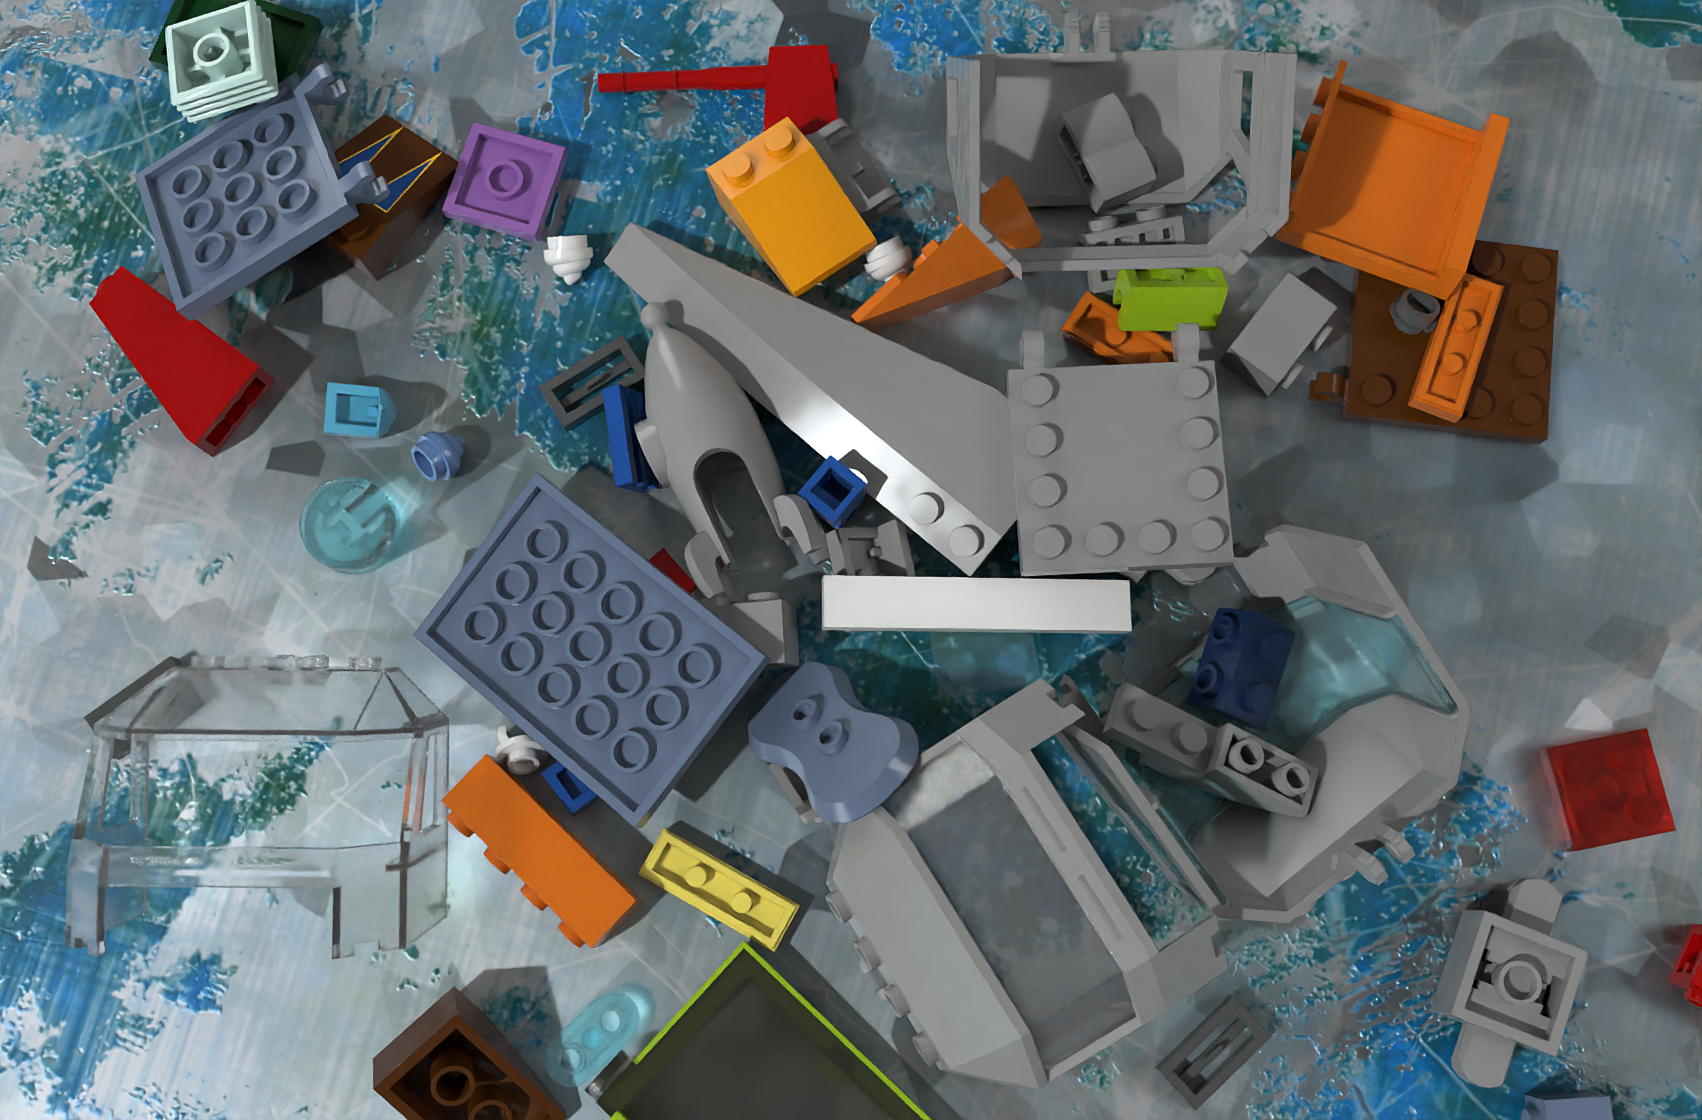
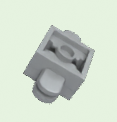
[1430,878,1589,1088]

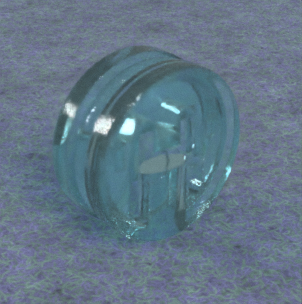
[299,477,403,576]

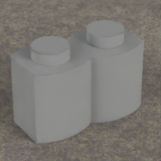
[1054,92,1158,214]

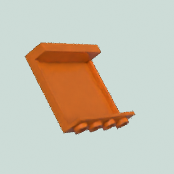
[1274,60,1510,301]

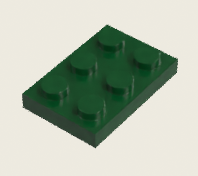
[149,0,324,83]

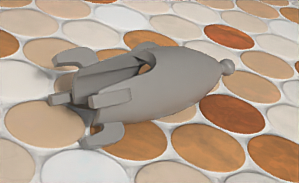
[634,302,830,604]

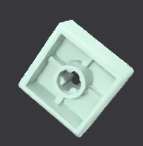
[165,0,279,123]

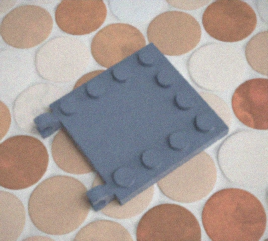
[135,63,391,321]

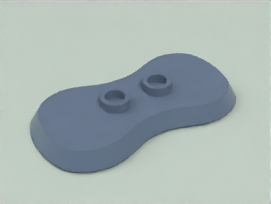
[748,662,919,823]

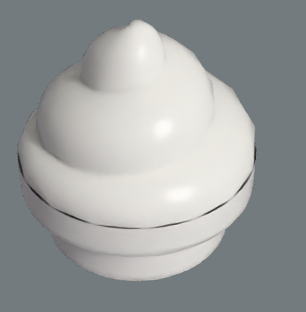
[543,235,593,285]
[864,235,912,283]

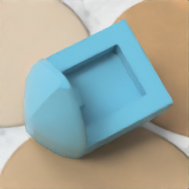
[323,382,398,439]

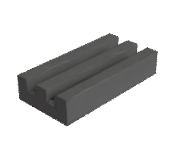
[538,335,645,432]
[1155,995,1272,1111]

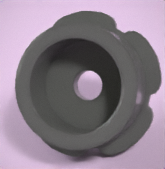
[1389,288,1440,335]

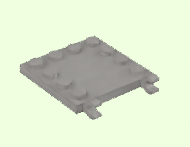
[1006,323,1235,576]

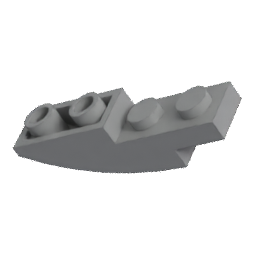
[1102,682,1319,818]

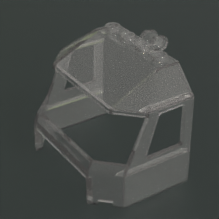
[65,654,449,960]

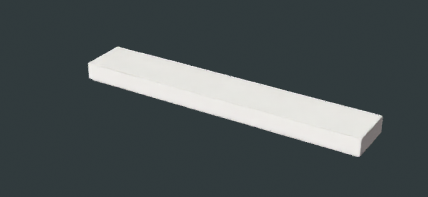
[822,575,1132,634]

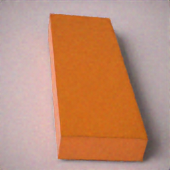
[1407,273,1504,423]
[1059,291,1201,365]

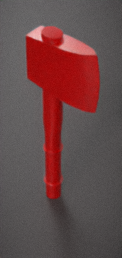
[598,44,838,136]

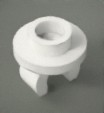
[495,725,549,775]

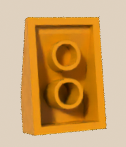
[705,117,878,297]

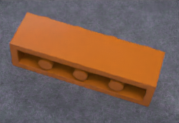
[441,754,643,948]

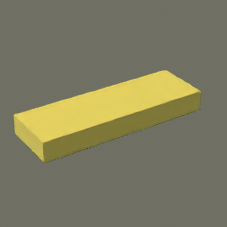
[638,828,801,952]

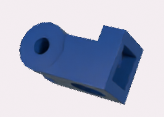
[797,454,867,529]

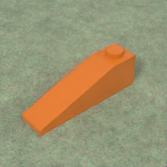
[851,175,1043,333]

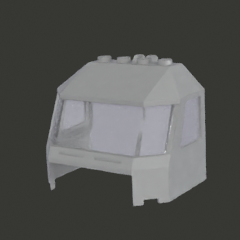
[825,678,1229,1089]

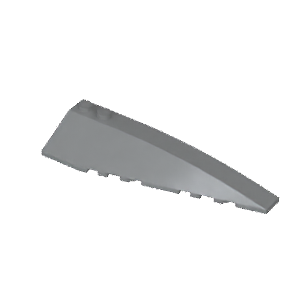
[603,222,1017,577]

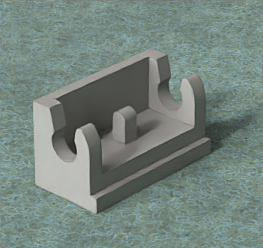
[805,118,902,227]

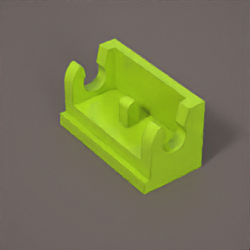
[1113,267,1229,331]

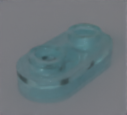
[544,993,640,1087]

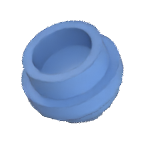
[411,431,465,482]

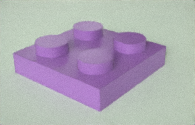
[442,122,569,243]

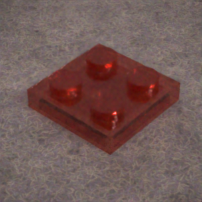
[1539,728,1676,852]

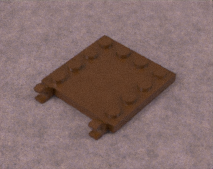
[1308,240,1559,444]

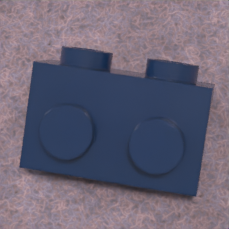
[1187,608,1296,731]

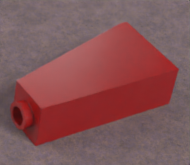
[89,265,276,457]

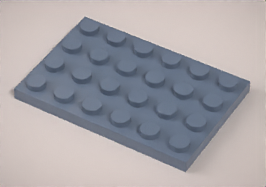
[413,472,771,828]

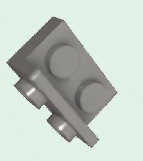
[1076,205,1186,294]

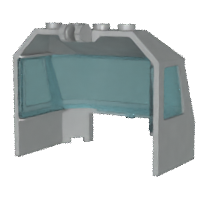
[1055,524,1471,923]

